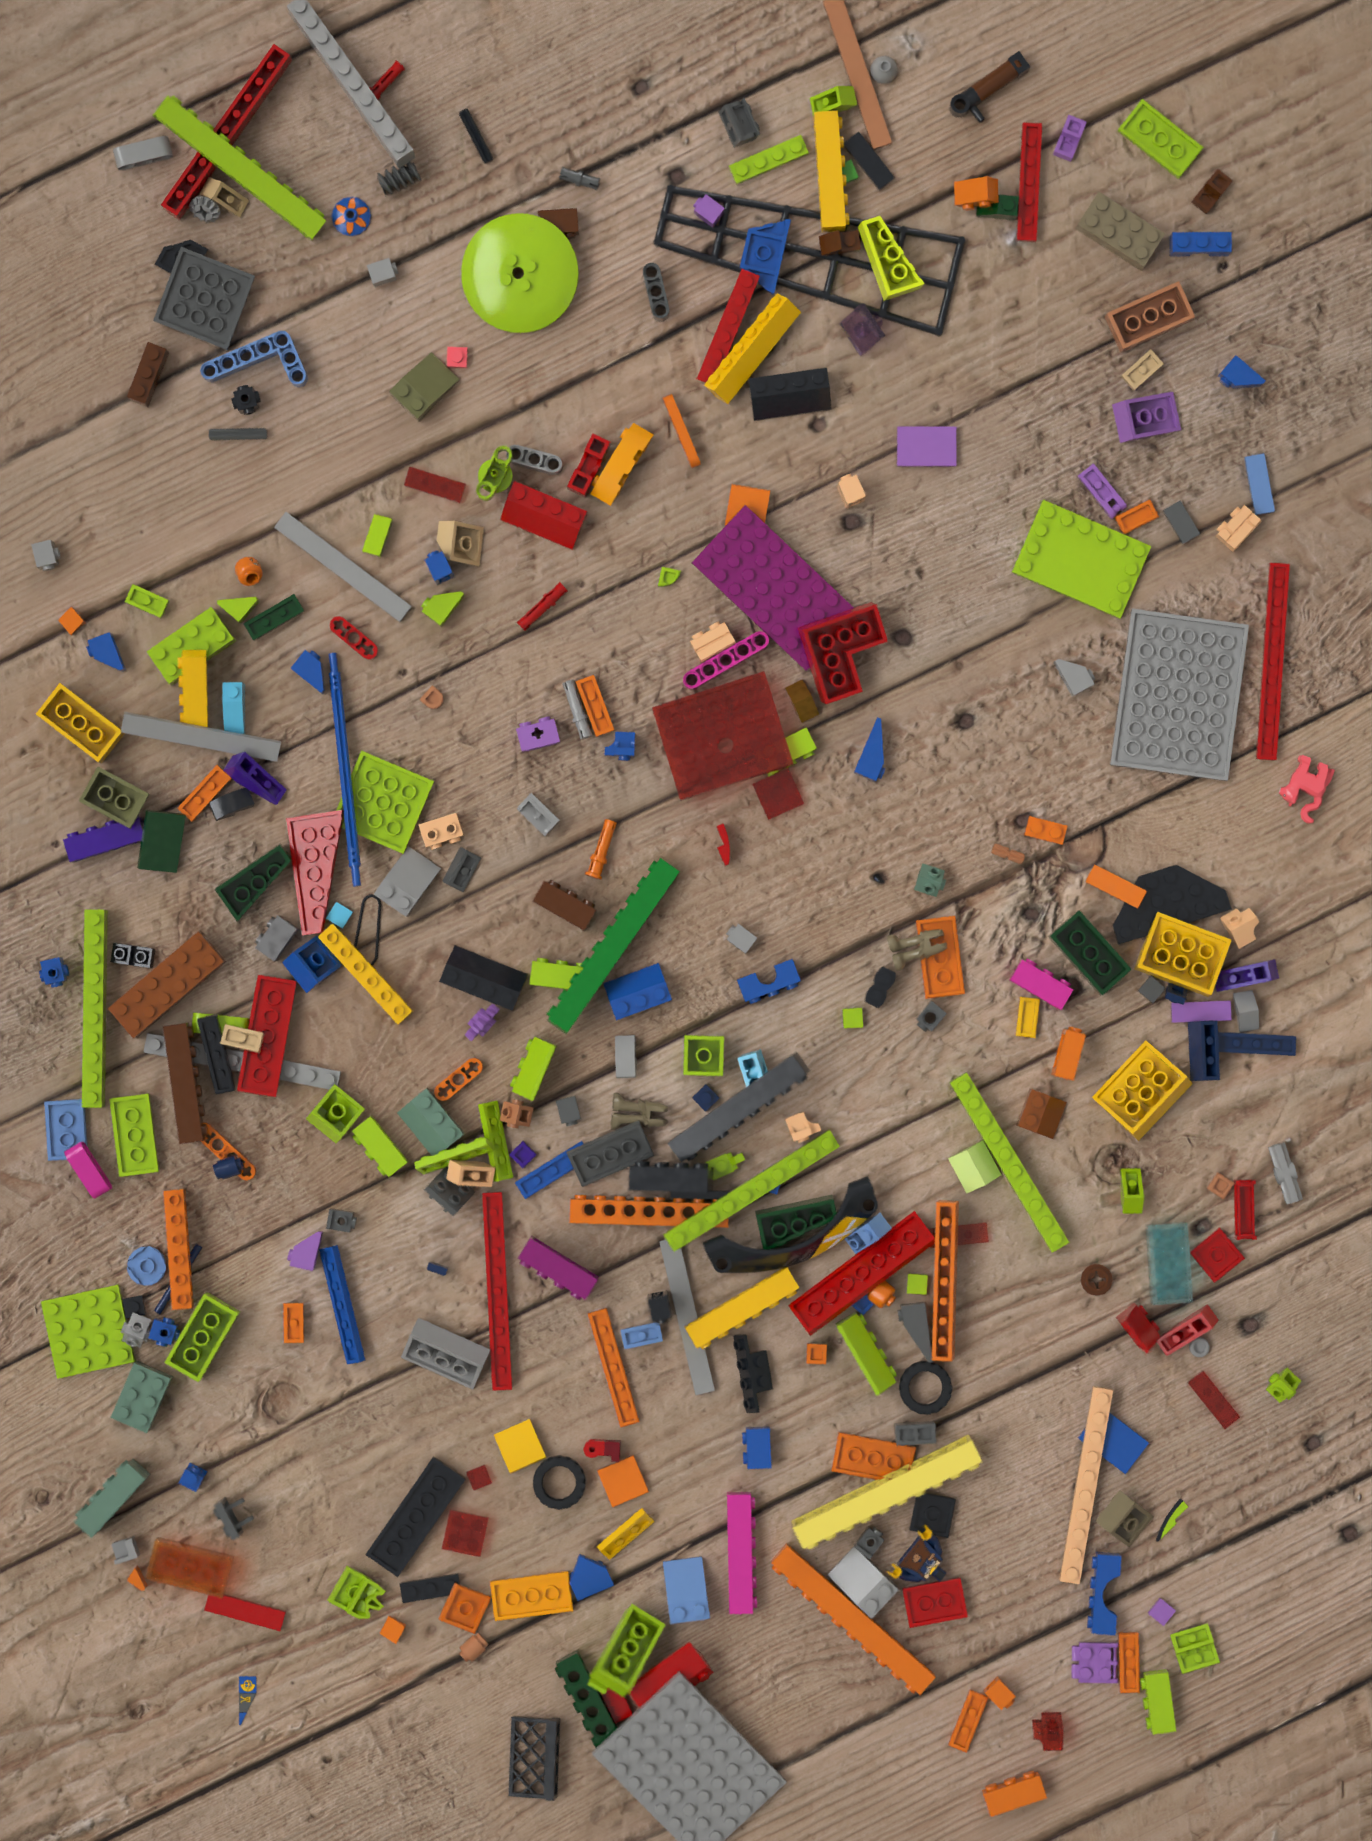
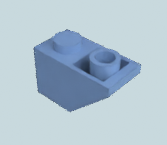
[845,1213,892,1254]

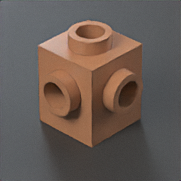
[500,1099,533,1128]

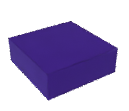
[509,1141,537,1169]

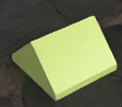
[948,1140,1001,1193]

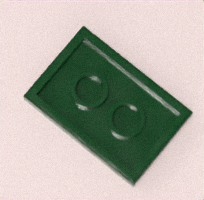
[137,810,186,873]

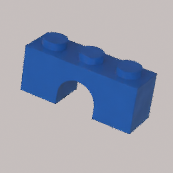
[1170,232,1232,256]
[737,959,801,1004]

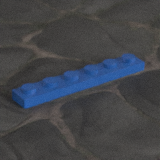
[319,1245,366,1364]

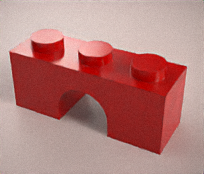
[567,433,611,498]

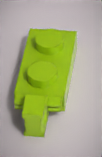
[705,1152,745,1181]

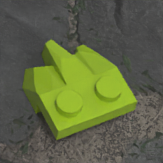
[327,1566,386,1619]

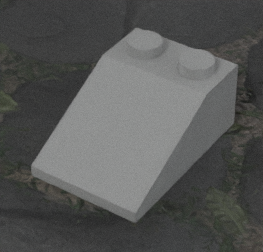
[374,846,441,917]
[827,1547,899,1619]

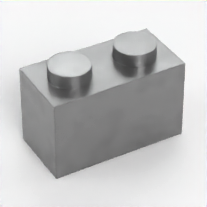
[255,915,299,961]

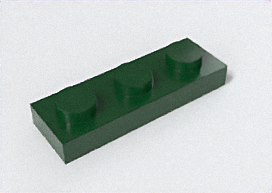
[243,594,305,641]

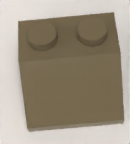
[1096,1490,1154,1547]

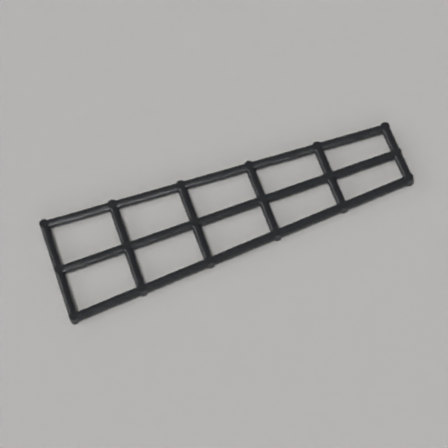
[654,185,965,337]

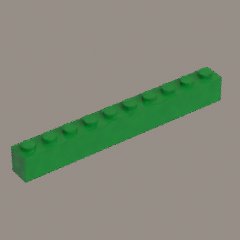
[546,858,680,1034]

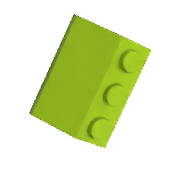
[510,1037,557,1101]

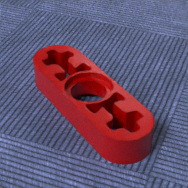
[330,616,378,660]

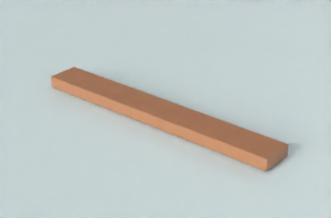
[823,0,892,150]

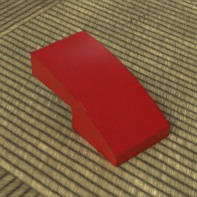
[716,823,730,866]

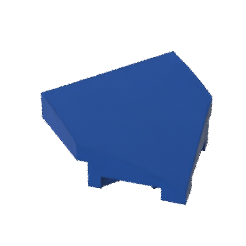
[569,1554,614,1601]

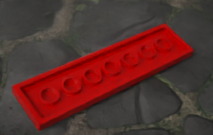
[788,1211,935,1336]

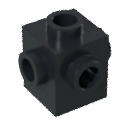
[231,385,261,415]

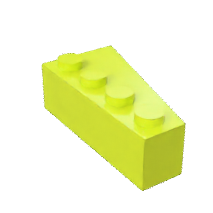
[858,216,924,301]

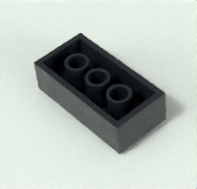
[629,1161,714,1193]

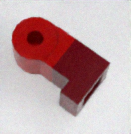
[583,1439,621,1462]

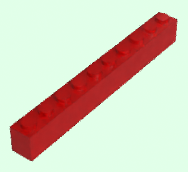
[161,44,292,221]

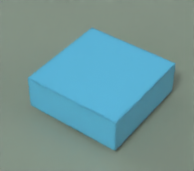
[326,902,353,929]

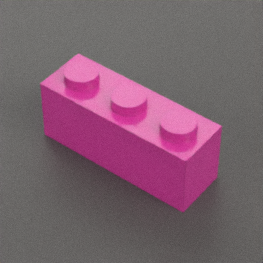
[1009,958,1073,1010]

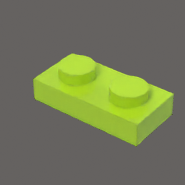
[125,584,169,619]

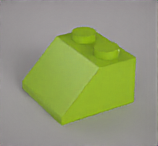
[306,1084,365,1144]

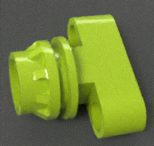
[476,446,513,501]

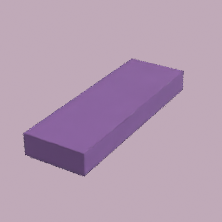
[1171,1001,1231,1023]

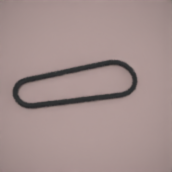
[354,894,381,966]

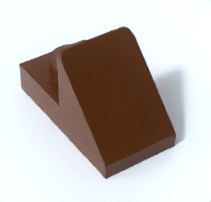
[819,230,861,256]

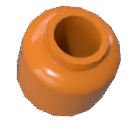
[235,557,263,586]
[867,1280,896,1308]

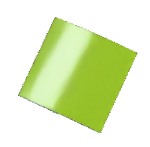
[1170,1623,1220,1675]

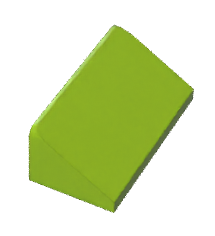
[362,514,393,558]

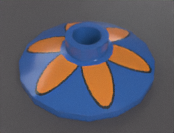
[332,197,371,236]

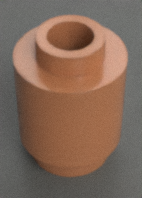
[459,1633,489,1662]

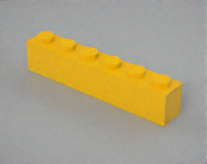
[813,111,849,233]
[704,293,801,404]
[684,1267,799,1349]

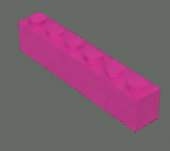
[727,1492,757,1614]

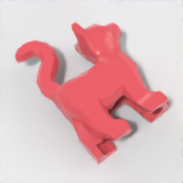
[1279,755,1335,824]

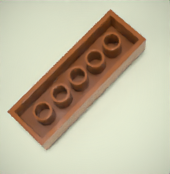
[108,931,226,1039]

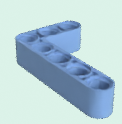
[200,331,308,387]

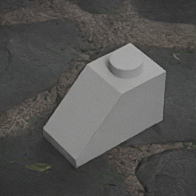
[1053,659,1095,697]

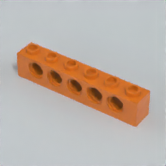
[163,1189,194,1310]

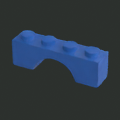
[1087,1552,1122,1636]

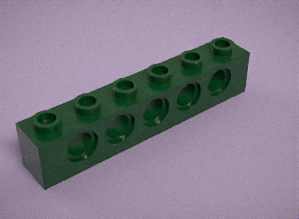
[555,1650,618,1748]

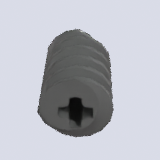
[377,162,422,196]

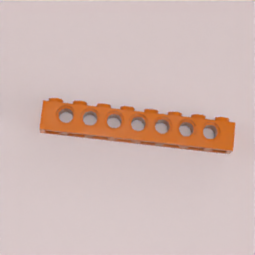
[570,1195,728,1228]

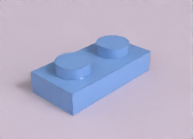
[620,1322,663,1349]

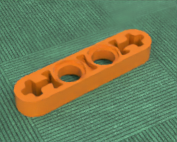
[663,394,701,468]
[201,1122,256,1181]

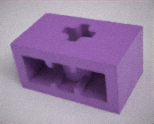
[516,717,561,753]

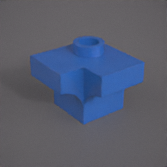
[605,732,635,761]

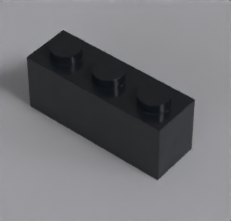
[647,1290,672,1325]

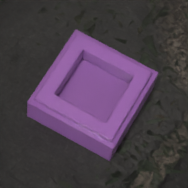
[1148,1598,1176,1626]

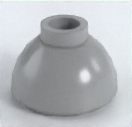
[870,56,898,84]

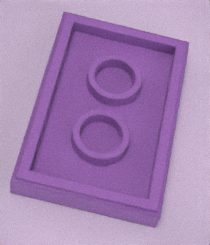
[897,427,956,467]

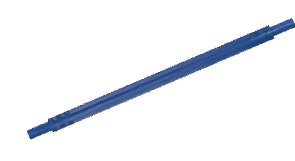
[329,653,361,887]

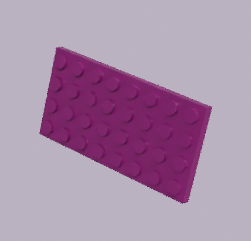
[691,505,854,671]

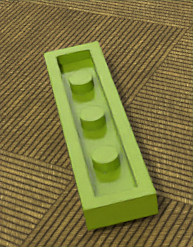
[729,135,809,185]
[478,1100,513,1182]
[414,1137,495,1175]

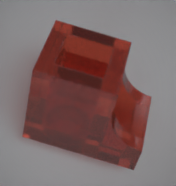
[1032,1712,1064,1751]

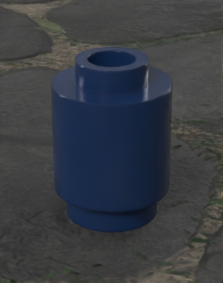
[213,1155,244,1180]

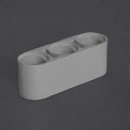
[113,136,173,170]
[506,445,563,475]

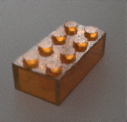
[145,1537,235,1598]

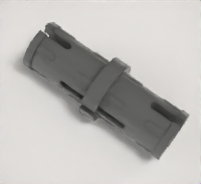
[559,167,600,191]

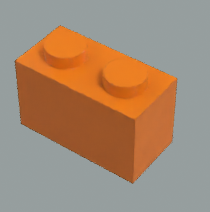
[954,176,999,211]

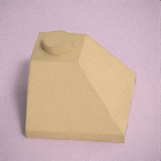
[437,521,484,566]

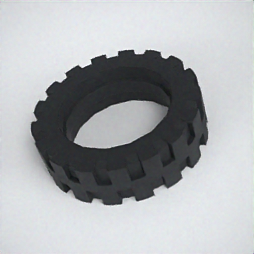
[899,1361,952,1415]
[533,1455,586,1510]

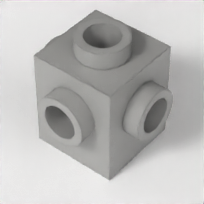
[121,1313,151,1348]

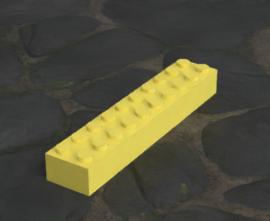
[791,1435,982,1549]

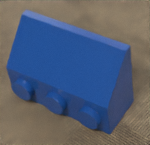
[603,963,672,1020]

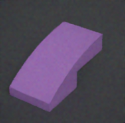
[1053,115,1086,162]

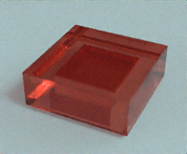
[466,1464,492,1491]

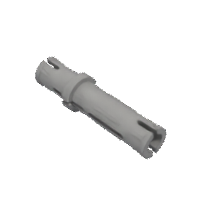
[562,679,592,739]

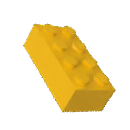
[36,683,125,764]

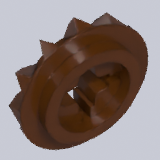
[1080,1264,1112,1296]

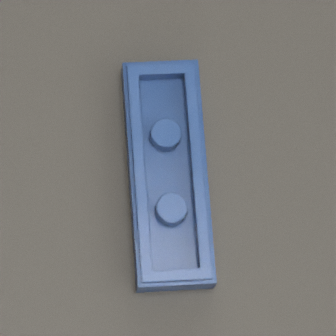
[1244,454,1275,515]

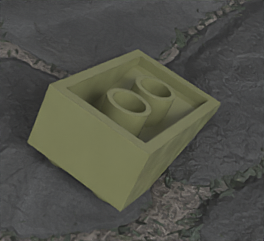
[389,352,460,422]
[79,767,150,829]

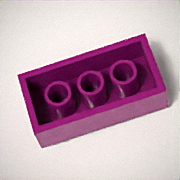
[518,1236,599,1300]

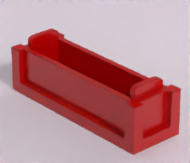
[1234,1180,1257,1240]

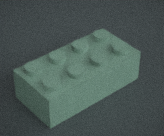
[74,1459,150,1538]

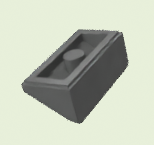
[442,847,481,892]

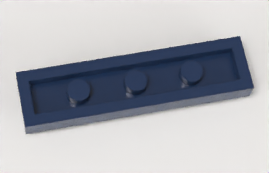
[1218,1032,1296,1056]

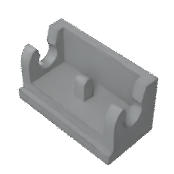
[517,793,560,836]

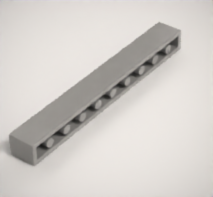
[287,0,415,168]

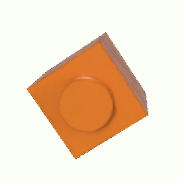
[984,1676,1016,1710]

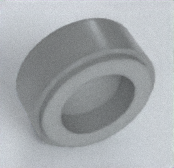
[1189,1337,1210,1357]

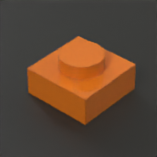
[806,1343,827,1364]

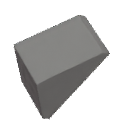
[1232,990,1259,1032]

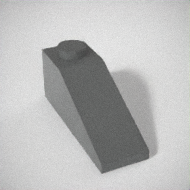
[897,1302,933,1363]

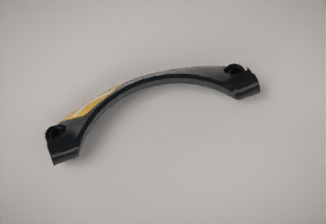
[702,1176,878,1273]

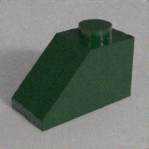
[976,195,1019,221]

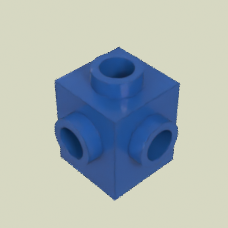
[39,957,69,988]
[148,1317,181,1347]

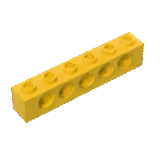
[318,924,414,1025]

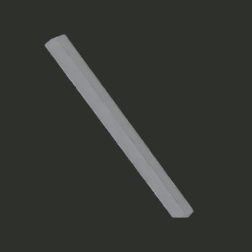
[274,512,412,622]
[121,712,281,762]
[659,1239,715,1395]

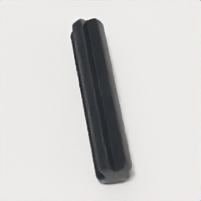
[459,109,493,164]

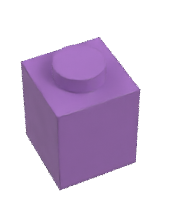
[693,194,725,228]

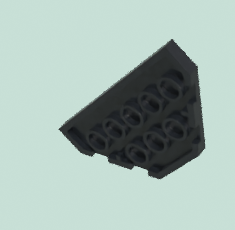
[1112,865,1232,945]

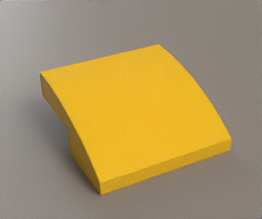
[494,1419,547,1474]

